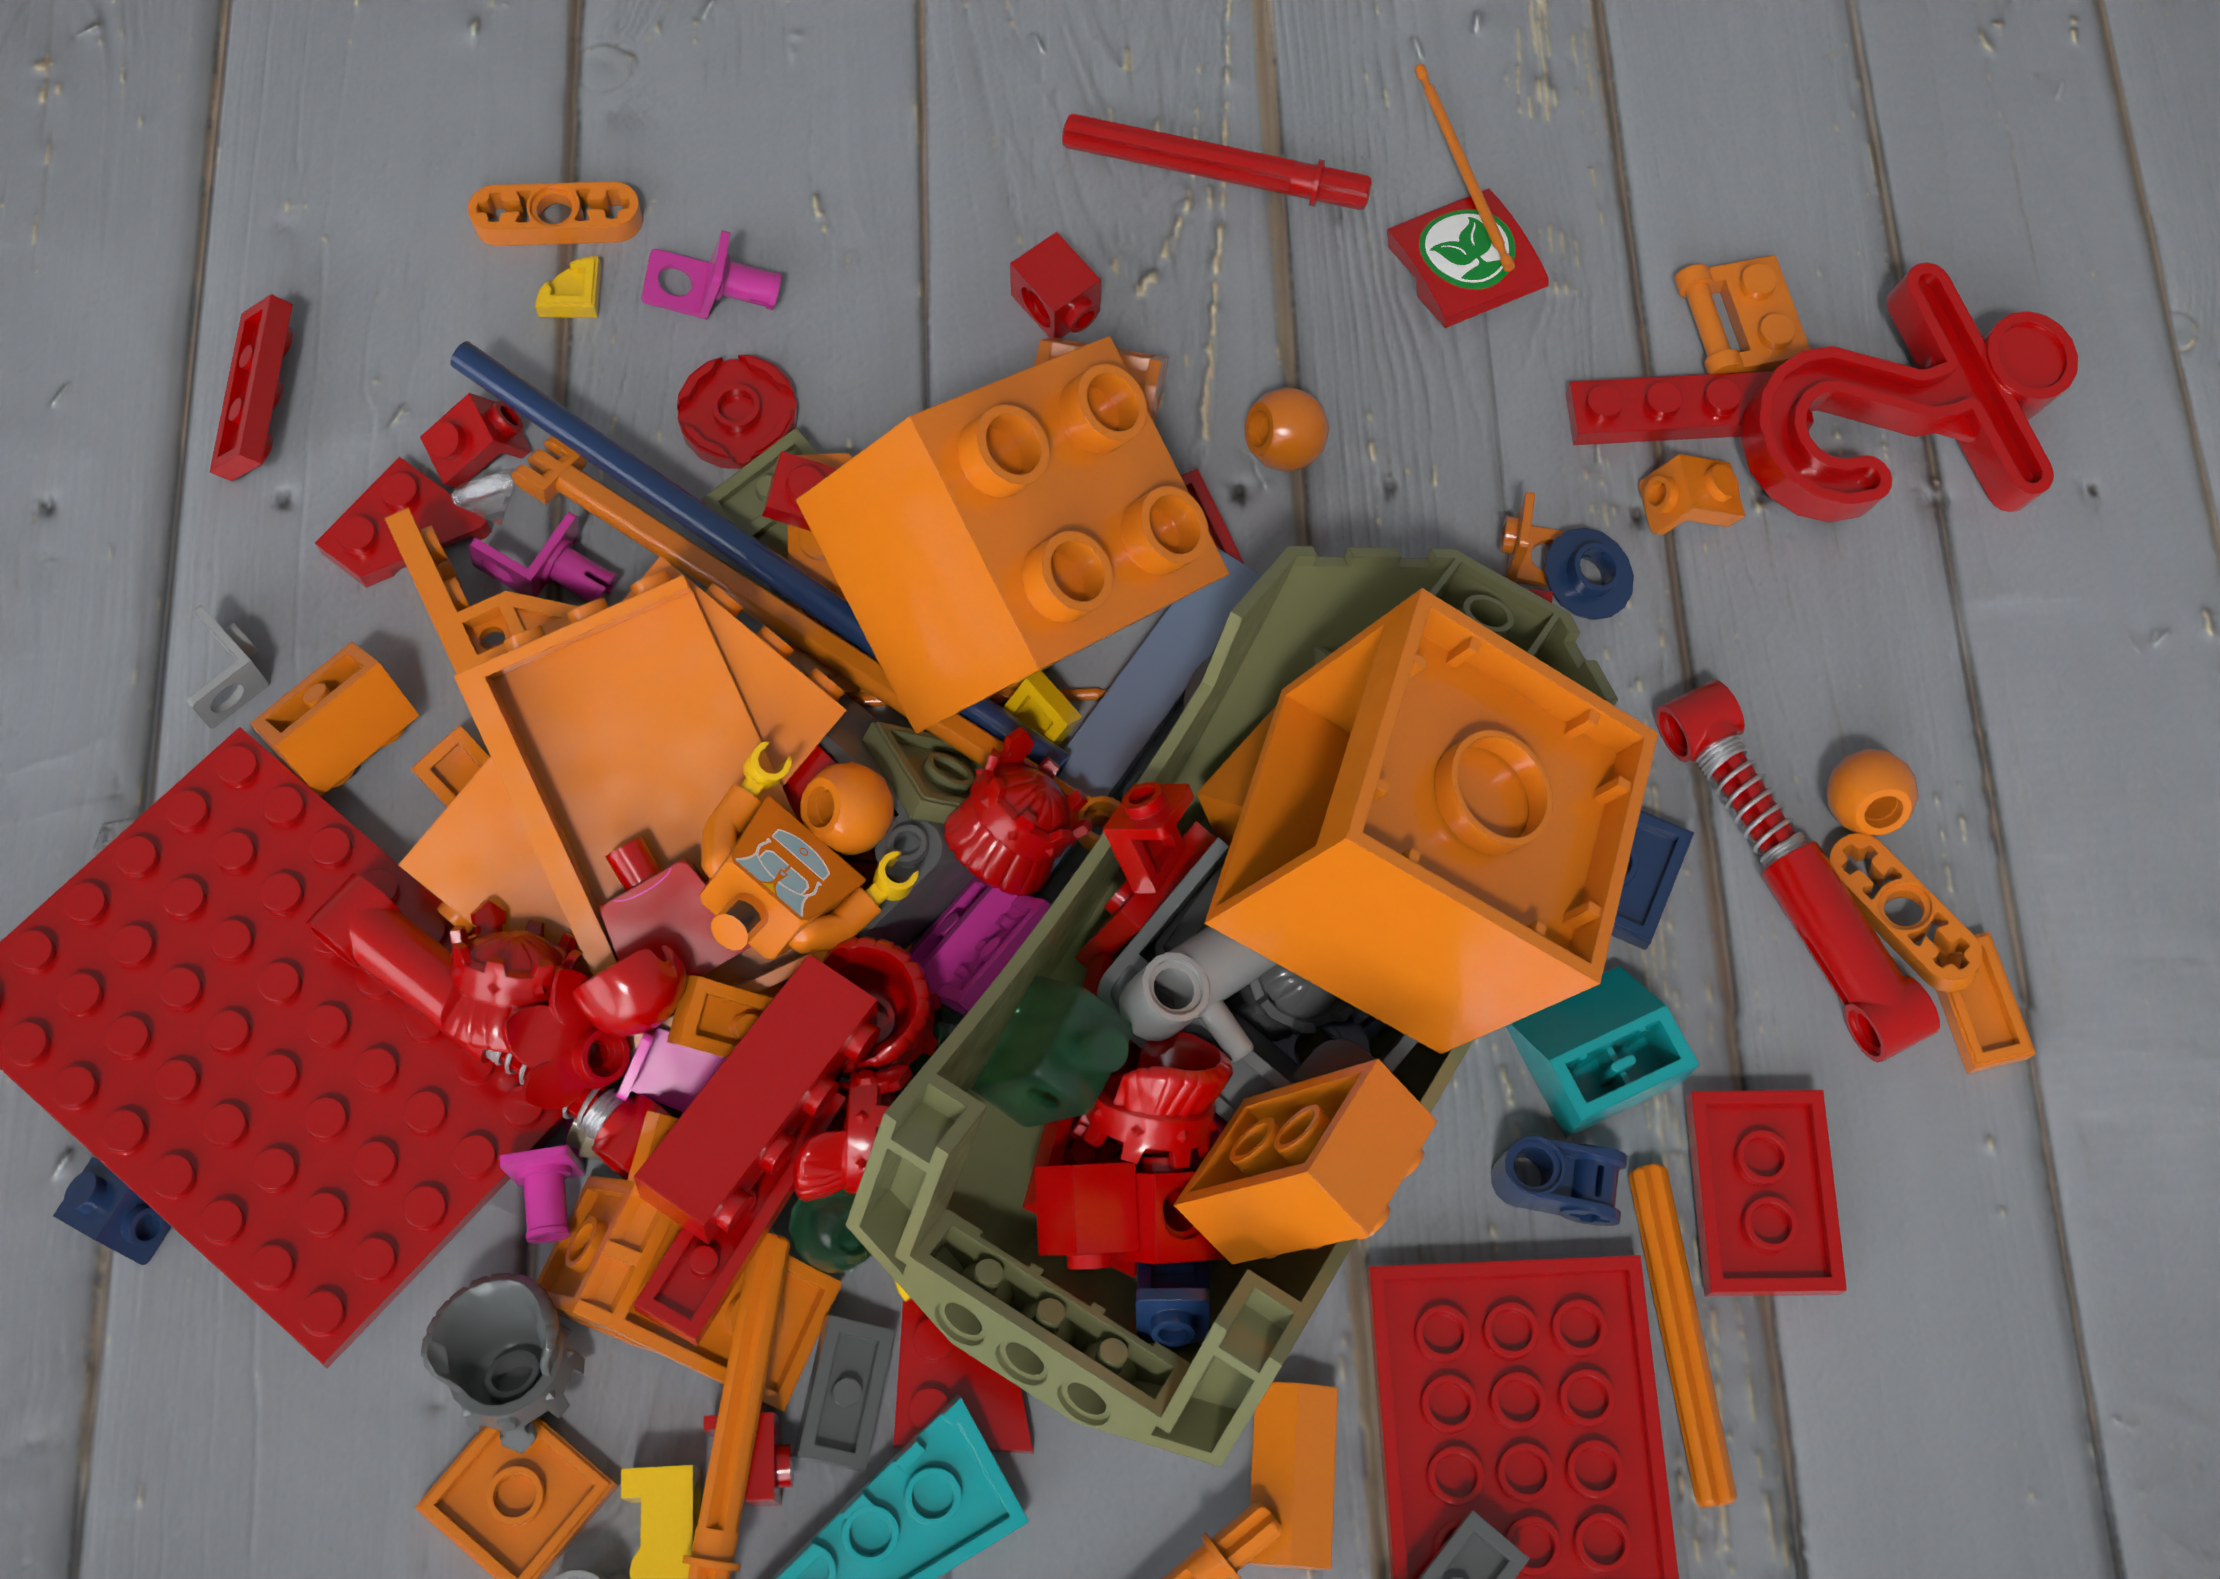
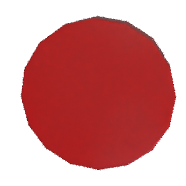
[677,355,798,469]

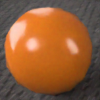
[1245,387,1330,473]
[1826,749,1919,836]
[800,761,895,856]

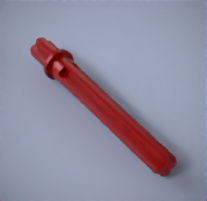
[1062,114,1372,210]

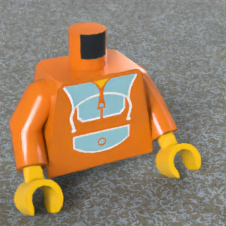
[699,741,919,960]

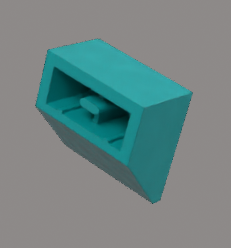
[1505,966,1700,1138]

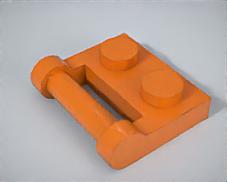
[1674,255,1810,374]

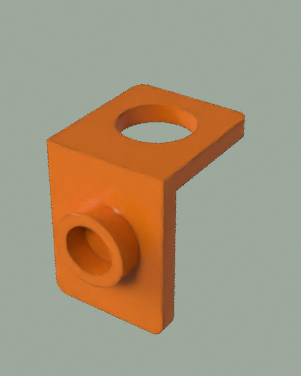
[1500,491,1566,588]

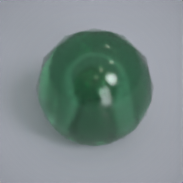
[788,1189,872,1273]

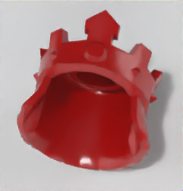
[944,727,1093,896]
[440,900,583,1053]
[823,936,942,1079]
[1069,1031,1233,1168]
[792,1064,913,1202]

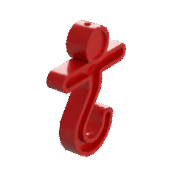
[1741,262,2078,523]

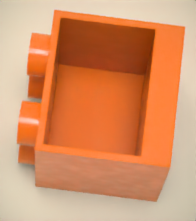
[796,336,1230,734]
[1204,588,1659,1054]

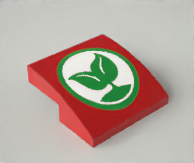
[1387,188,1549,328]

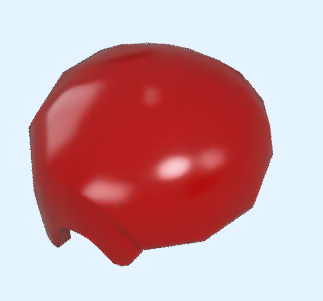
[572,945,687,1038]

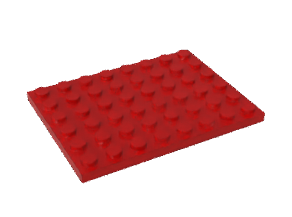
[0,727,596,1369]

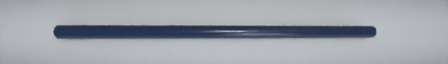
[450,341,1071,777]

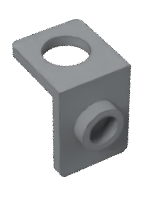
[187,605,270,729]

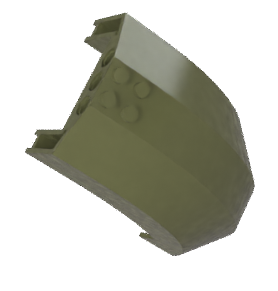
[846,546,1618,1467]

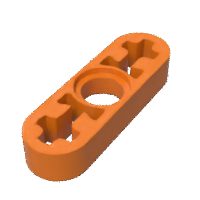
[468,181,643,246]
[1829,833,1983,992]

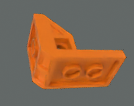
[385,508,580,674]
[536,1176,842,1412]

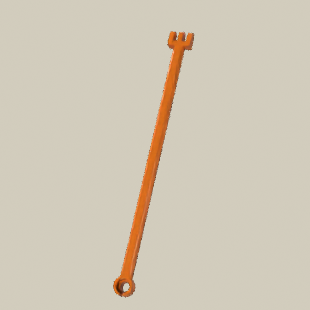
[511,436,1120,851]

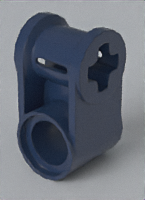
[1491,1136,1628,1226]

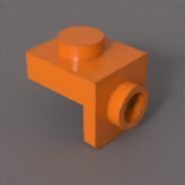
[1639,454,1746,535]
[409,725,490,808]

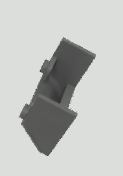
[818,694,974,950]
[1097,838,1418,1122]

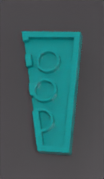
[770,1394,1029,1579]

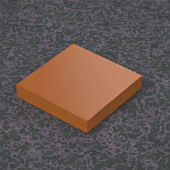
[414,1417,619,1579]

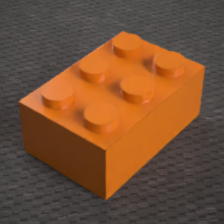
[1174,1059,1438,1264]

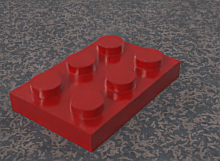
[1685,1090,1847,1297]

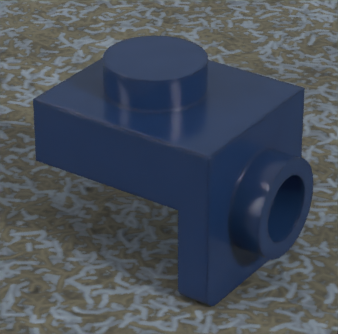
[53,1156,172,1265]
[1135,1260,1210,1347]

